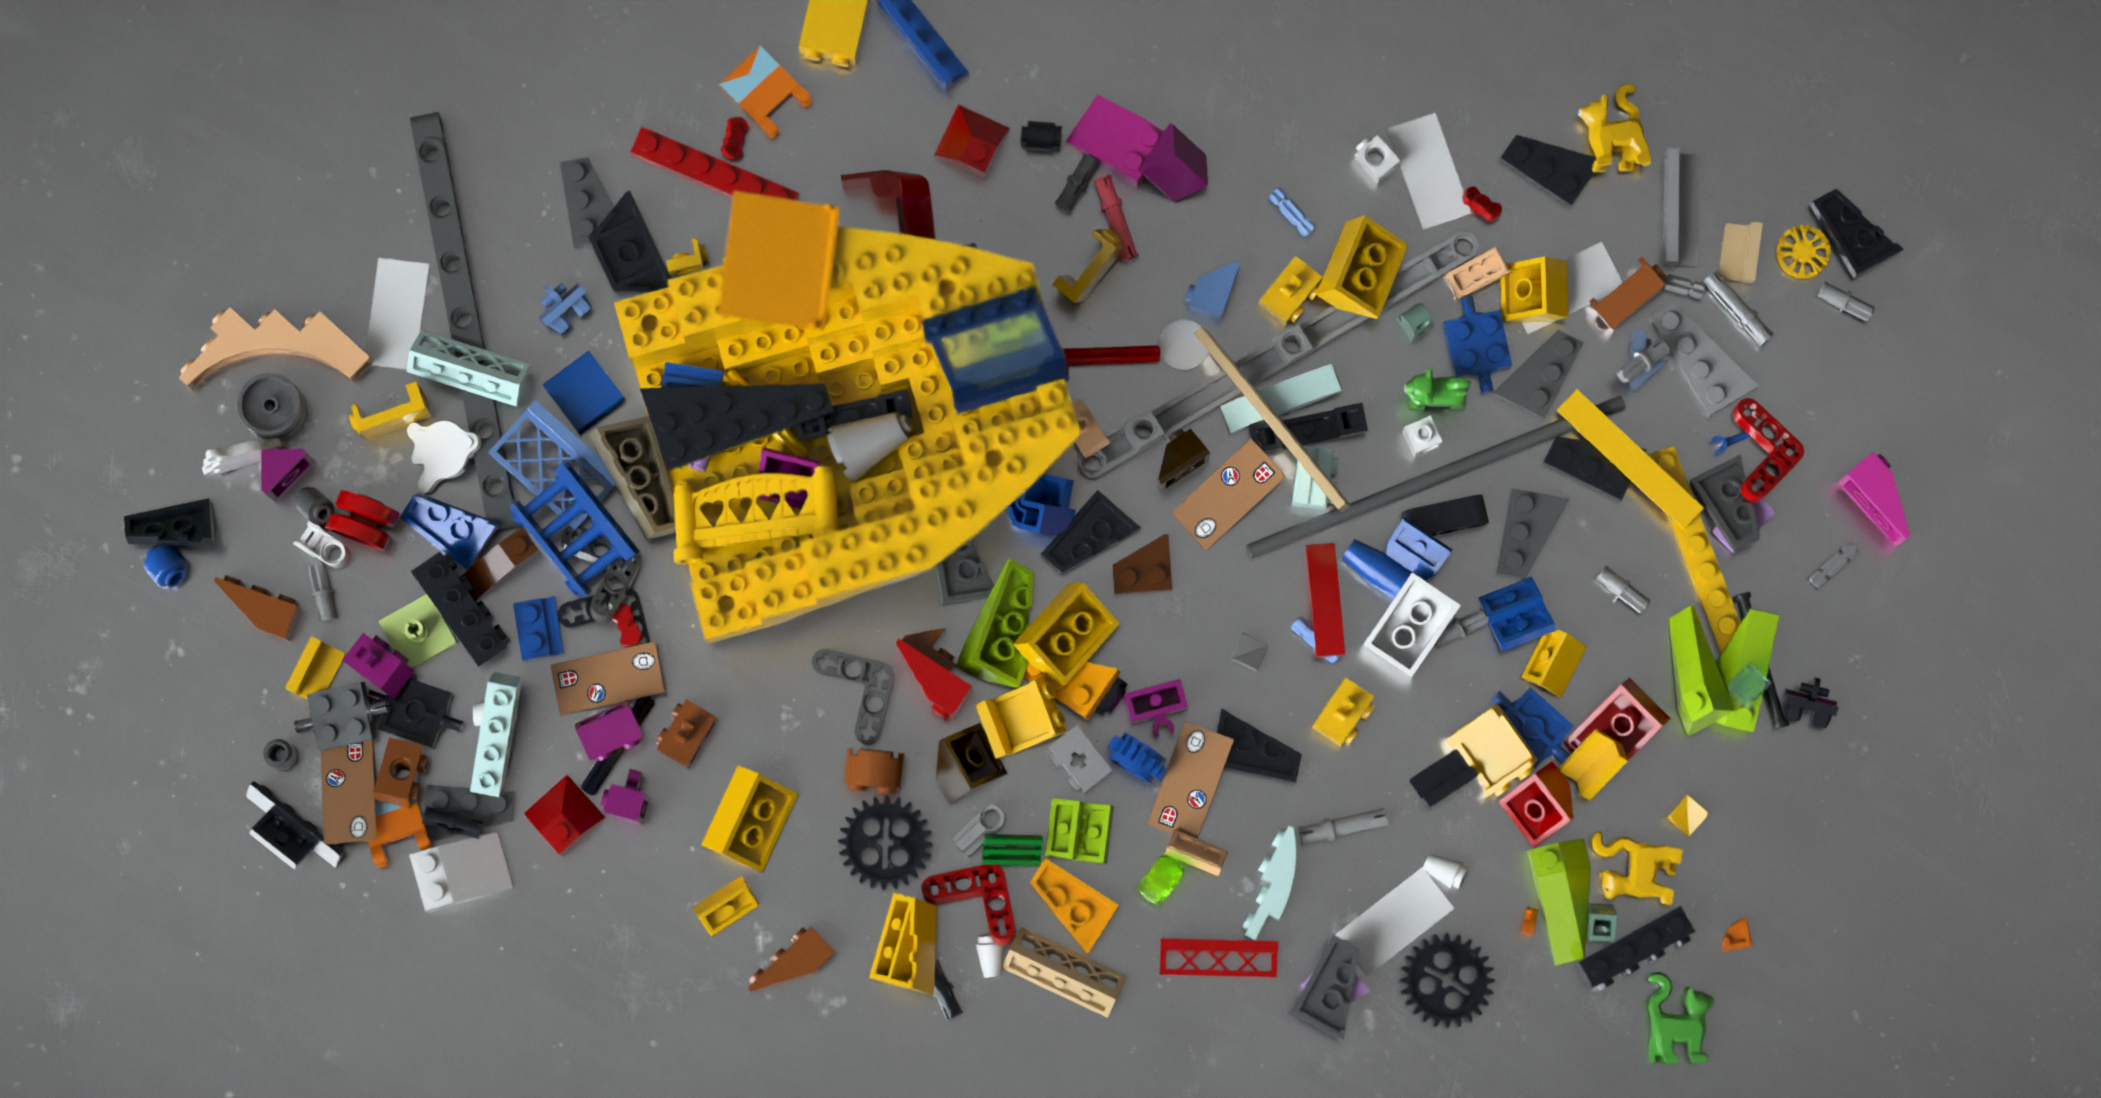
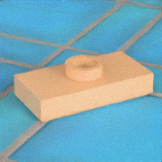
[1446,247,1511,300]
[1072,398,1110,458]
[1164,830,1228,876]

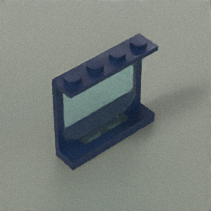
[922,286,1070,414]

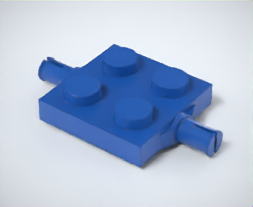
[1443,296,1512,393]
[1492,687,1574,770]

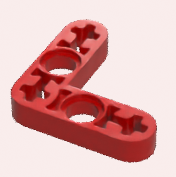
[1732,398,1804,503]
[921,865,1016,945]

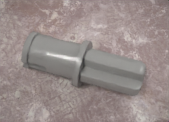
[1816,281,1875,321]
[1617,339,1670,383]
[308,563,337,622]
[1595,565,1650,613]
[1436,609,1489,648]

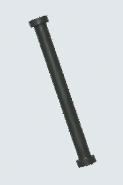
[1733,592,1790,730]

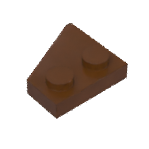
[1113,534,1173,595]

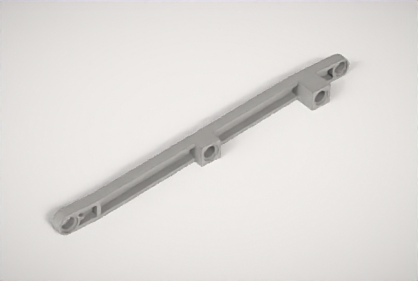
[1078,231,1479,478]

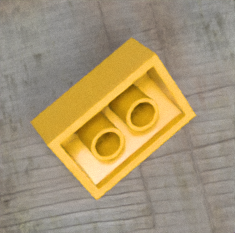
[1316,215,1409,319]
[1013,582,1120,685]
[701,766,798,873]

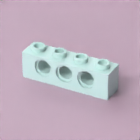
[470,672,522,797]

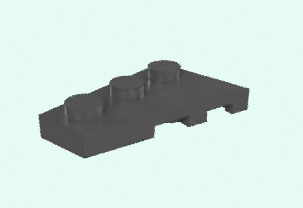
[1493,330,1583,420]
[1496,488,1569,579]
[935,539,994,604]
[1291,935,1360,1041]

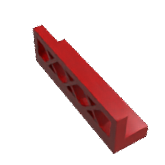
[1160,938,1278,978]

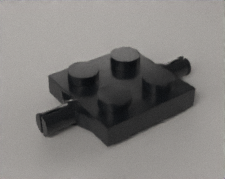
[368,678,464,748]

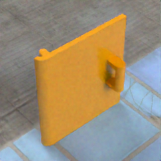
[718,191,840,331]

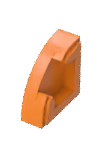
[1520,906,1538,937]
[1722,917,1753,952]

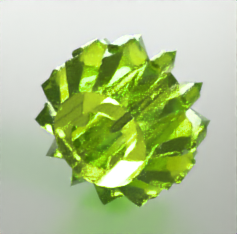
[1137,854,1184,905]

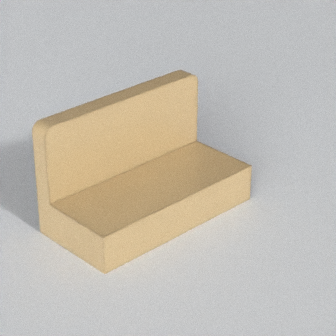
[1718,221,1763,284]

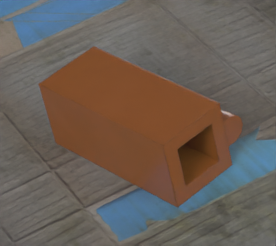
[1589,257,1667,330]

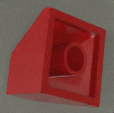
[934,104,1010,180]
[1499,761,1574,848]
[524,775,606,857]

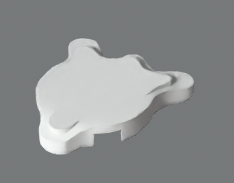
[407,421,482,494]
[202,438,282,476]

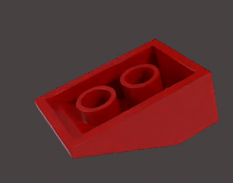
[895,638,973,721]
[1563,677,1671,760]

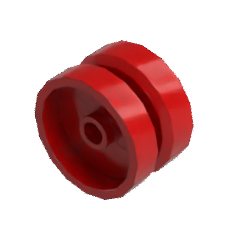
[325,490,400,551]

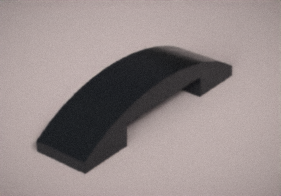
[796,389,913,442]
[1249,403,1368,453]

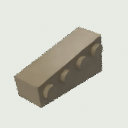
[589,416,676,540]

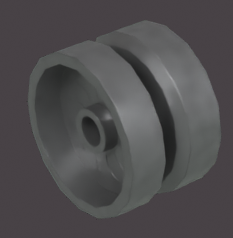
[237,373,307,441]

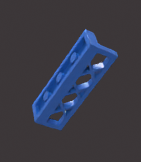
[876,0,969,92]

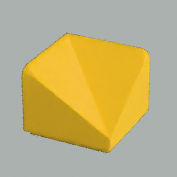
[1666,795,1709,837]

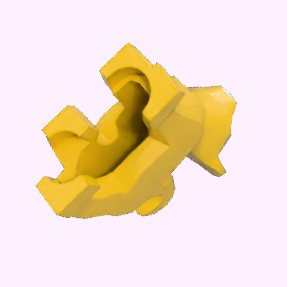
[1578,84,1651,172]
[1592,831,1683,906]

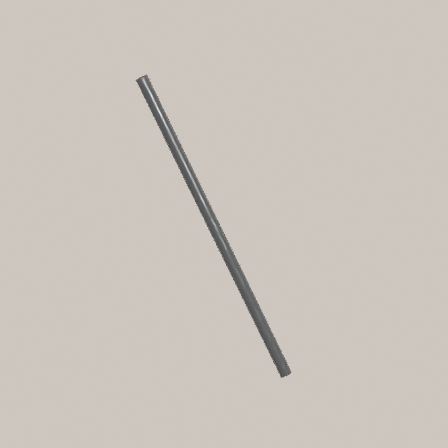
[1246,395,1626,558]

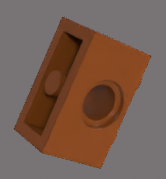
[374,738,428,808]

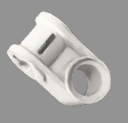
[293,521,351,569]

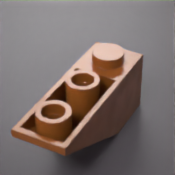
[214,575,301,641]
[748,927,836,992]

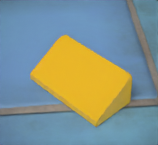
[693,876,760,937]

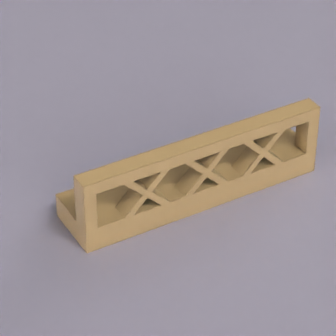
[1002,927,1127,1018]

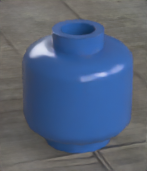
[143,545,187,587]

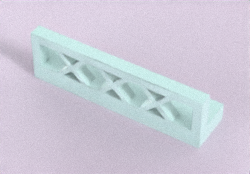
[407,330,531,406]

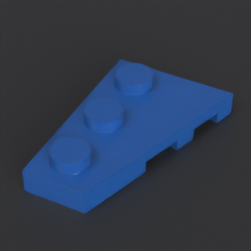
[399,493,500,570]

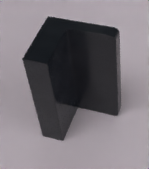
[1409,749,1478,809]

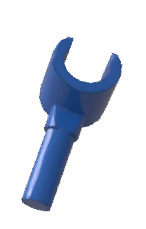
[1710,431,1750,454]

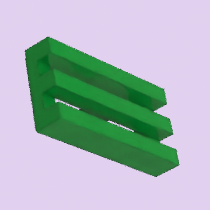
[982,834,1043,865]

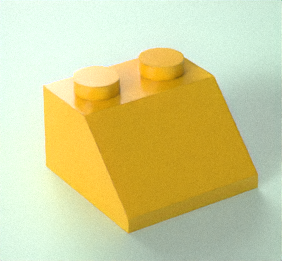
[1501,256,1569,322]

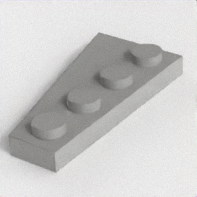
[1649,303,1759,417]

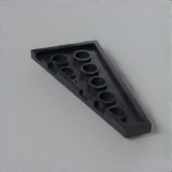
[640,384,835,472]

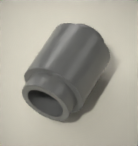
[295,487,334,525]
[263,739,297,770]

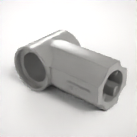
[952,805,1007,857]

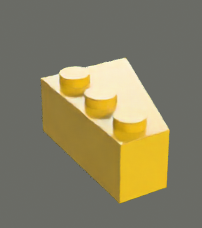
[869,893,937,996]

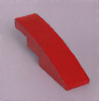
[1306,543,1345,658]

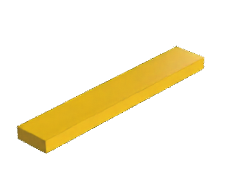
[1557,389,1704,530]

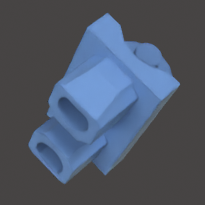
[538,283,592,334]

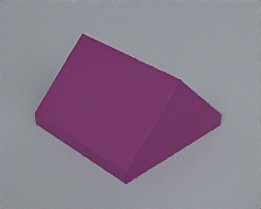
[1138,123,1208,202]
[758,447,822,509]
[261,449,315,502]

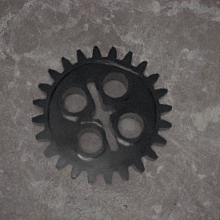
[838,795,933,891]
[1399,933,1495,1029]

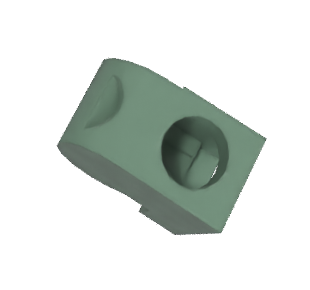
[1396,303,1435,342]
[1587,903,1617,942]

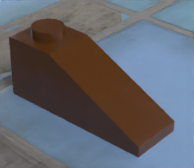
[459,527,542,602]

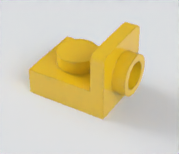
[666,237,708,277]

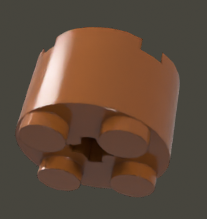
[843,748,905,794]

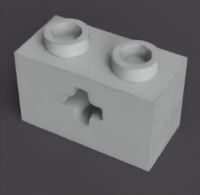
[1048,725,1113,794]

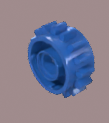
[1107,733,1168,784]

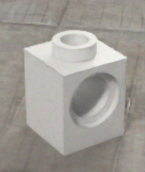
[1355,135,1400,184]
[1402,416,1442,458]

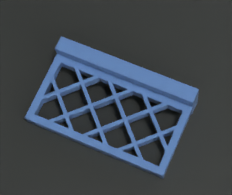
[488,400,616,530]

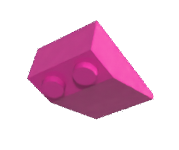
[1066,94,1164,188]
[1838,452,1910,547]

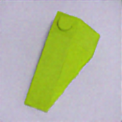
[955,559,1034,688]
[1669,605,1735,736]
[1716,608,1779,733]
[1527,838,1591,965]

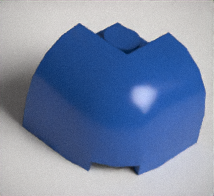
[1007,474,1076,535]

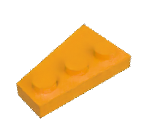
[1023,662,1121,720]
[1030,858,1119,955]

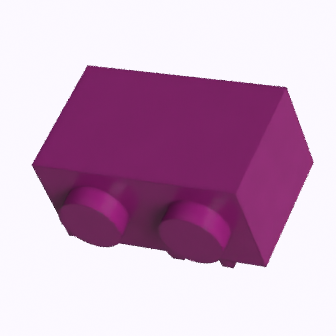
[342,633,415,699]
[1124,679,1188,738]
[575,700,643,761]
[600,769,650,825]

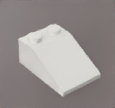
[1363,572,1461,678]
[409,832,514,913]

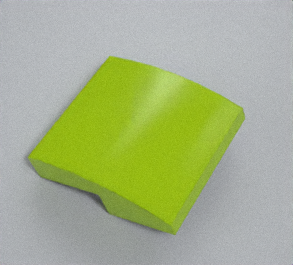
[1045,798,1114,864]

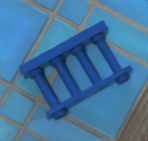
[509,461,640,597]

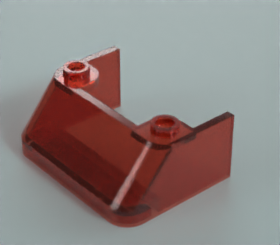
[841,170,936,240]

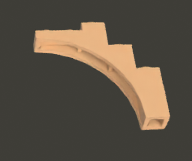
[179,307,374,390]

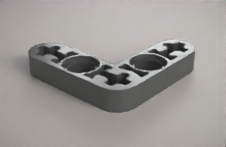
[561,526,641,623]
[812,649,895,746]

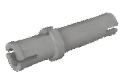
[1703,271,1774,347]
[1299,808,1388,845]

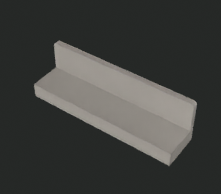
[1663,148,1700,267]

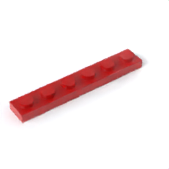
[630,127,799,201]

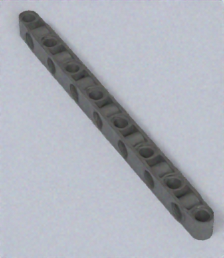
[410,112,518,530]

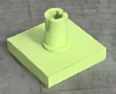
[378,594,458,669]

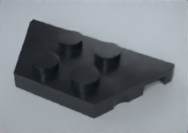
[589,190,672,292]

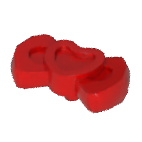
[720,117,749,159]
[1462,187,1502,221]
[612,604,643,646]

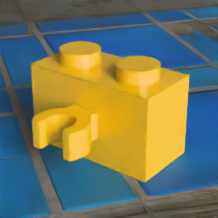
[1259,256,1323,326]
[1312,677,1375,747]

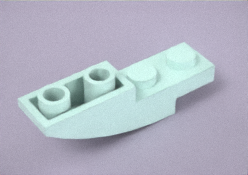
[1242,826,1296,940]

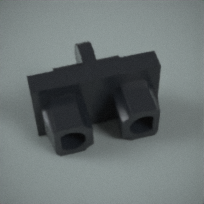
[1783,677,1839,728]

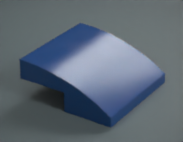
[542,350,625,433]
[1478,576,1556,652]

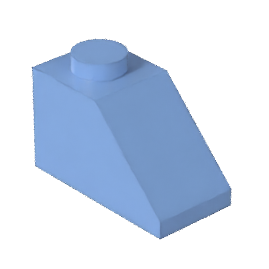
[1185,261,1240,322]

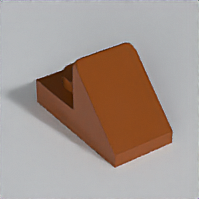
[902,628,956,673]

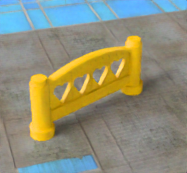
[673,467,842,564]

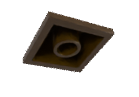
[1157,429,1210,493]
[936,723,1008,803]

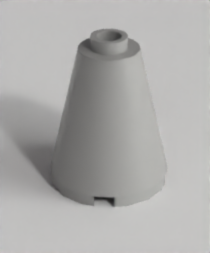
[827,412,912,481]

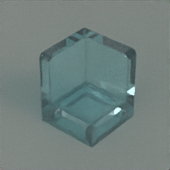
[1728,662,1771,710]

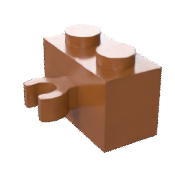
[656,699,718,769]

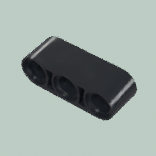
[1401,494,1489,536]

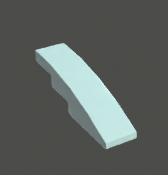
[1220,363,1343,433]

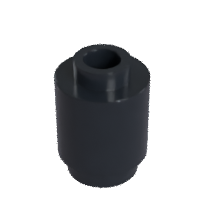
[1020,121,1062,151]
[1094,677,1128,717]

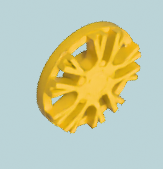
[1776,225,1831,279]

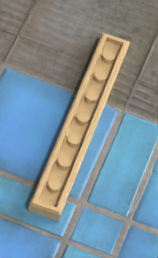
[1194,327,1350,513]

